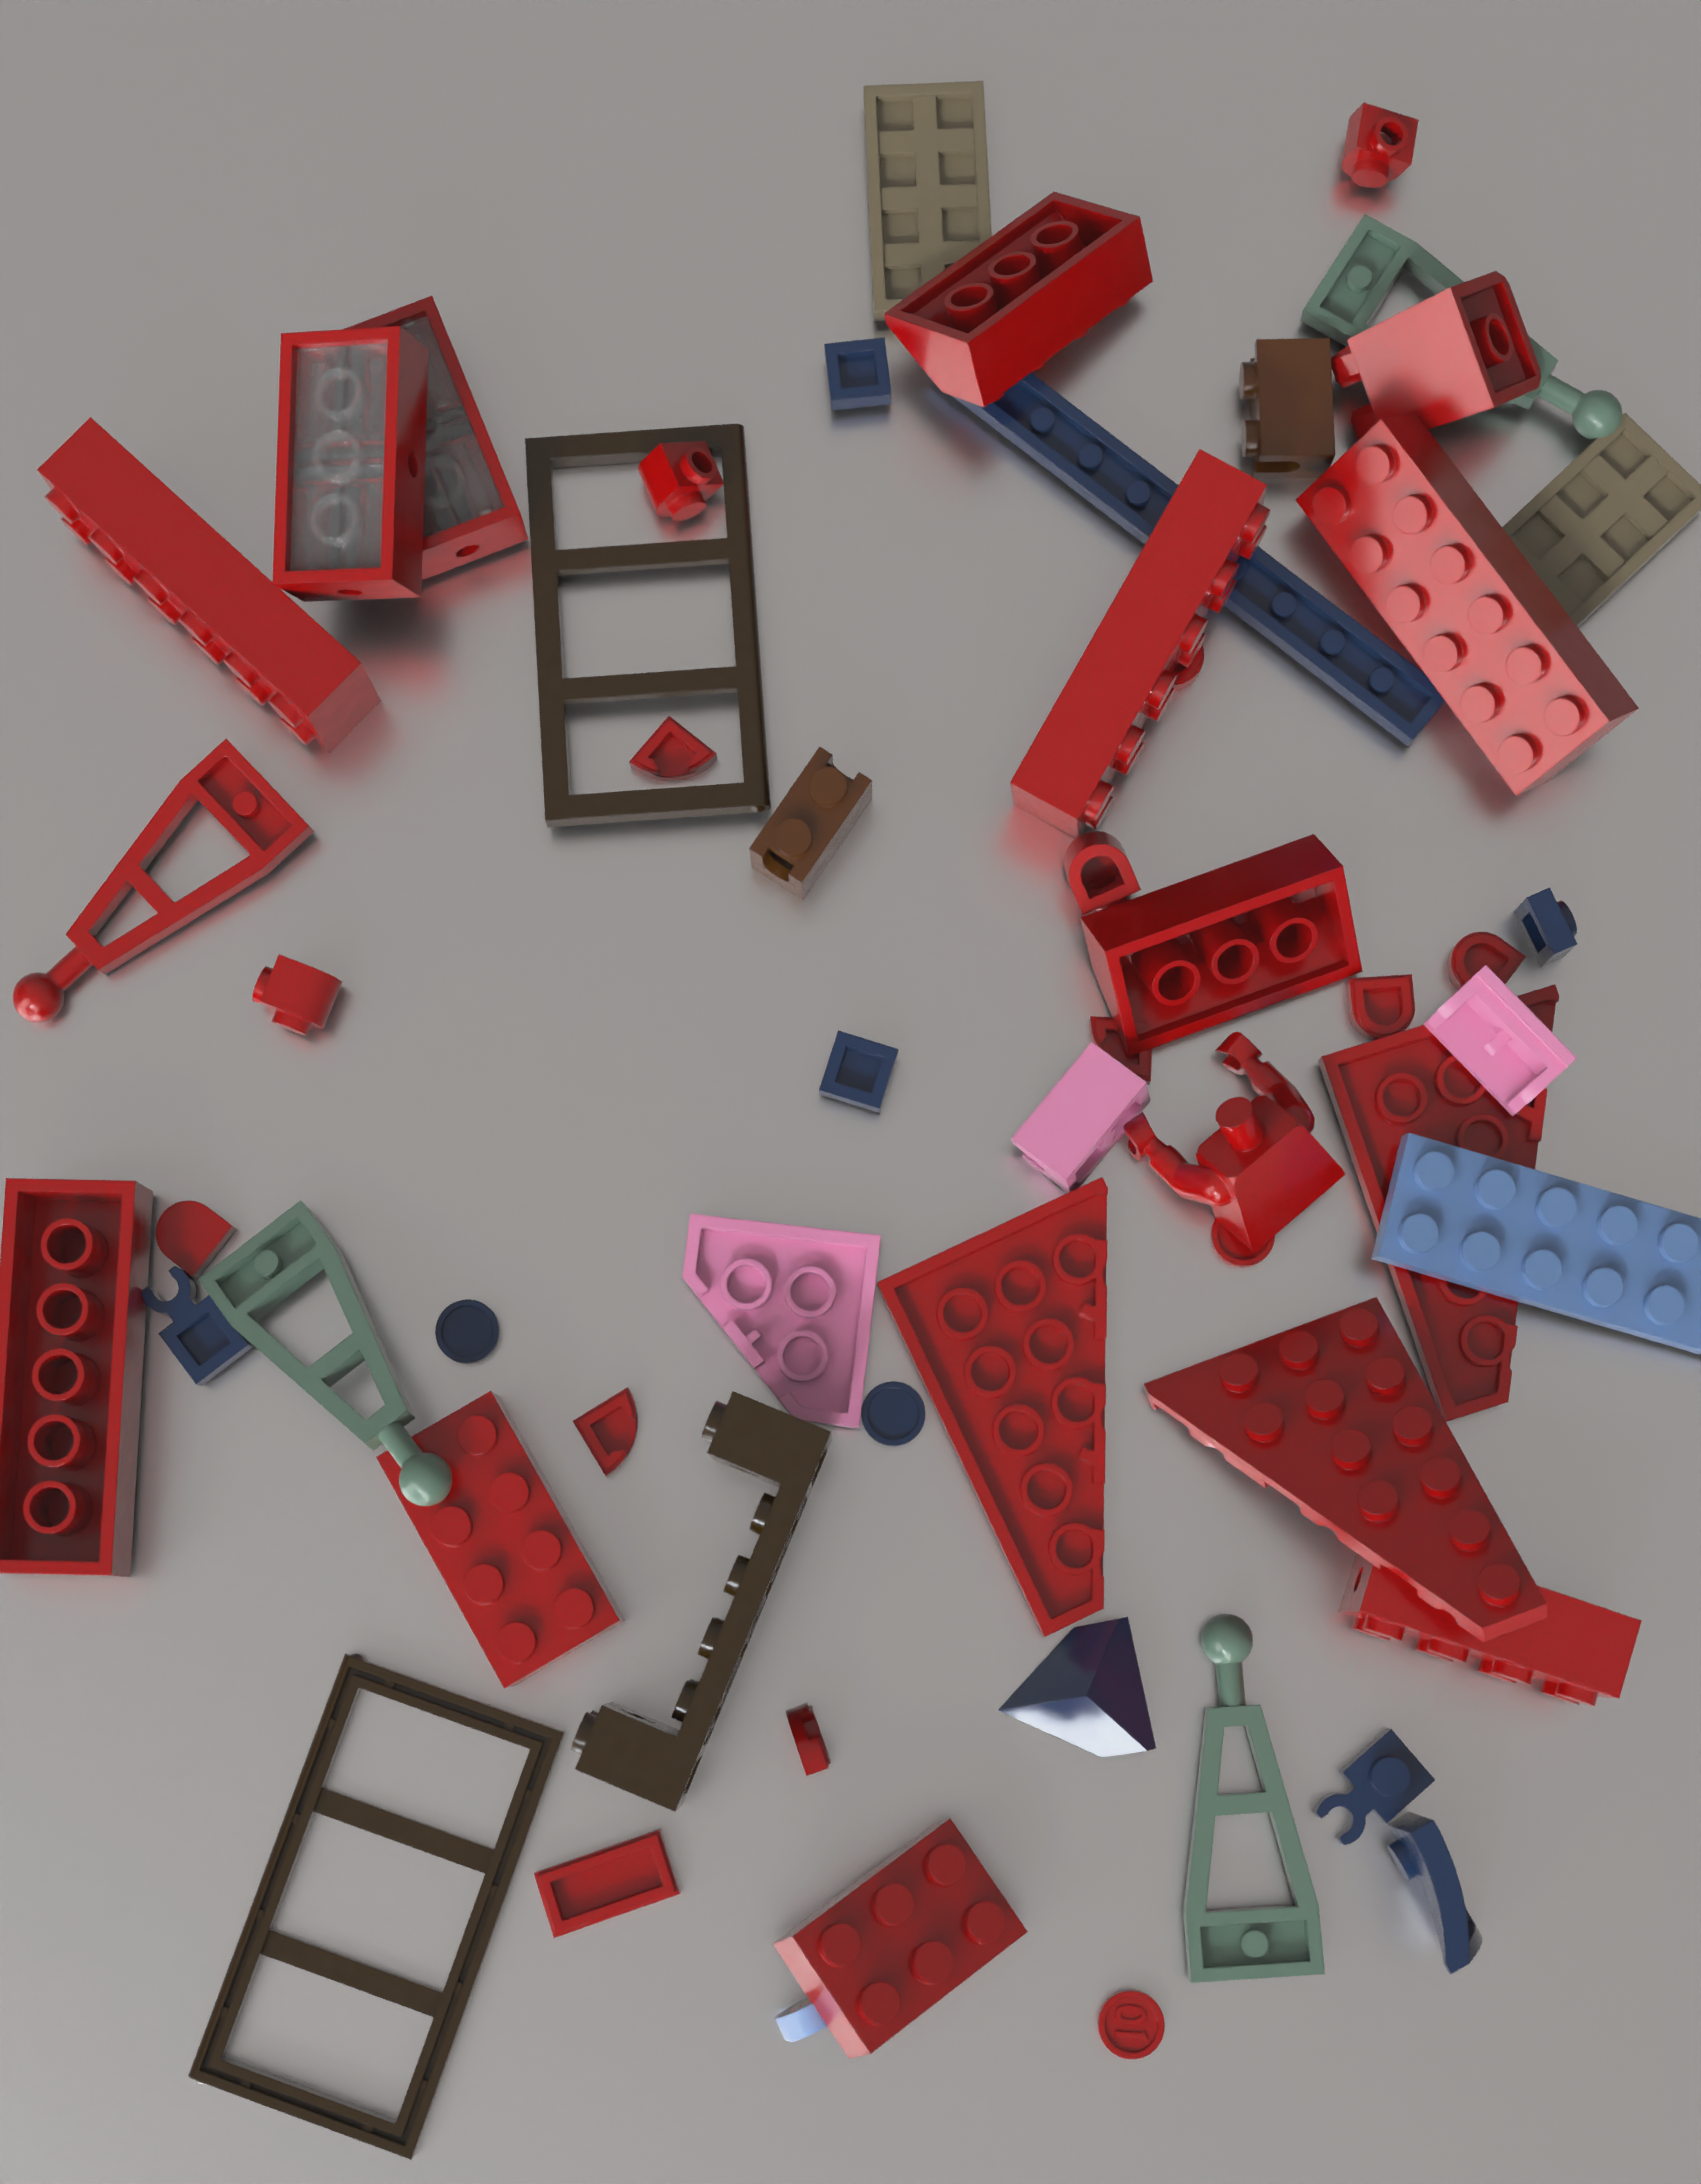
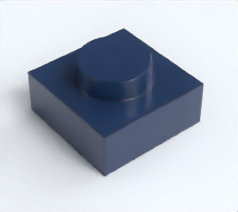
[824,337,892,410]
[1514,887,1577,967]
[819,1030,899,1113]

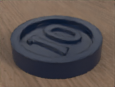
[435,1299,501,1364]
[861,1381,926,1446]

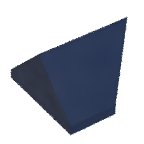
[998,1617,1156,1757]

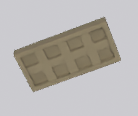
[863,81,992,321]
[1502,413,1701,627]

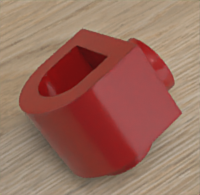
[1341,102,1419,188]
[638,441,724,521]
[1064,831,1141,915]
[252,954,342,1036]

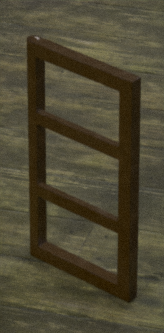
[525,424,771,828]
[188,1653,566,2160]

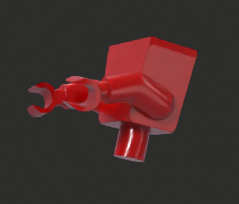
[1123,1032,1345,1253]

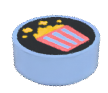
[775,1997,827,2042]

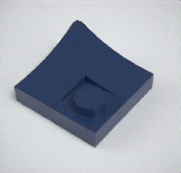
[1387,1812,1482,1974]

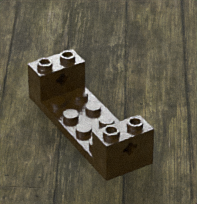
[571,1391,832,1812]

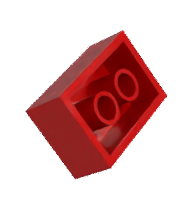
[773,1818,1028,2059]

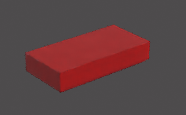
[534,1828,681,1938]

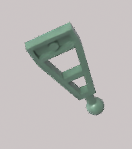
[1300,214,1622,440]
[198,1200,453,1506]
[1183,1614,1325,1983]

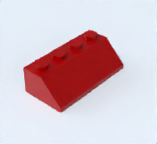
[884,192,1153,407]
[1080,834,1363,1056]

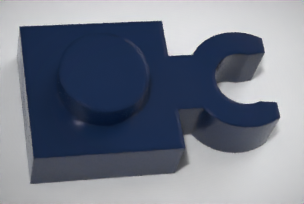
[142,1266,253,1386]
[1313,1728,1435,1845]

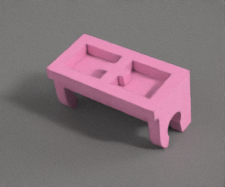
[1423,965,1577,1116]
[1011,1042,1151,1193]

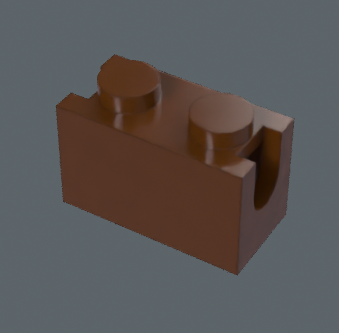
[1239,338,1336,479]
[749,746,872,900]

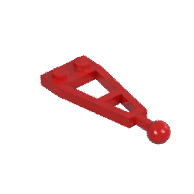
[12,739,314,1023]

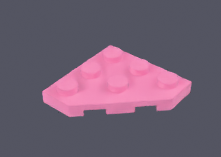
[682,1213,881,1429]

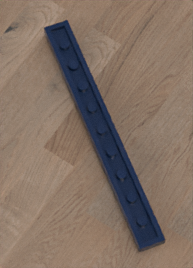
[928,373,1446,747]

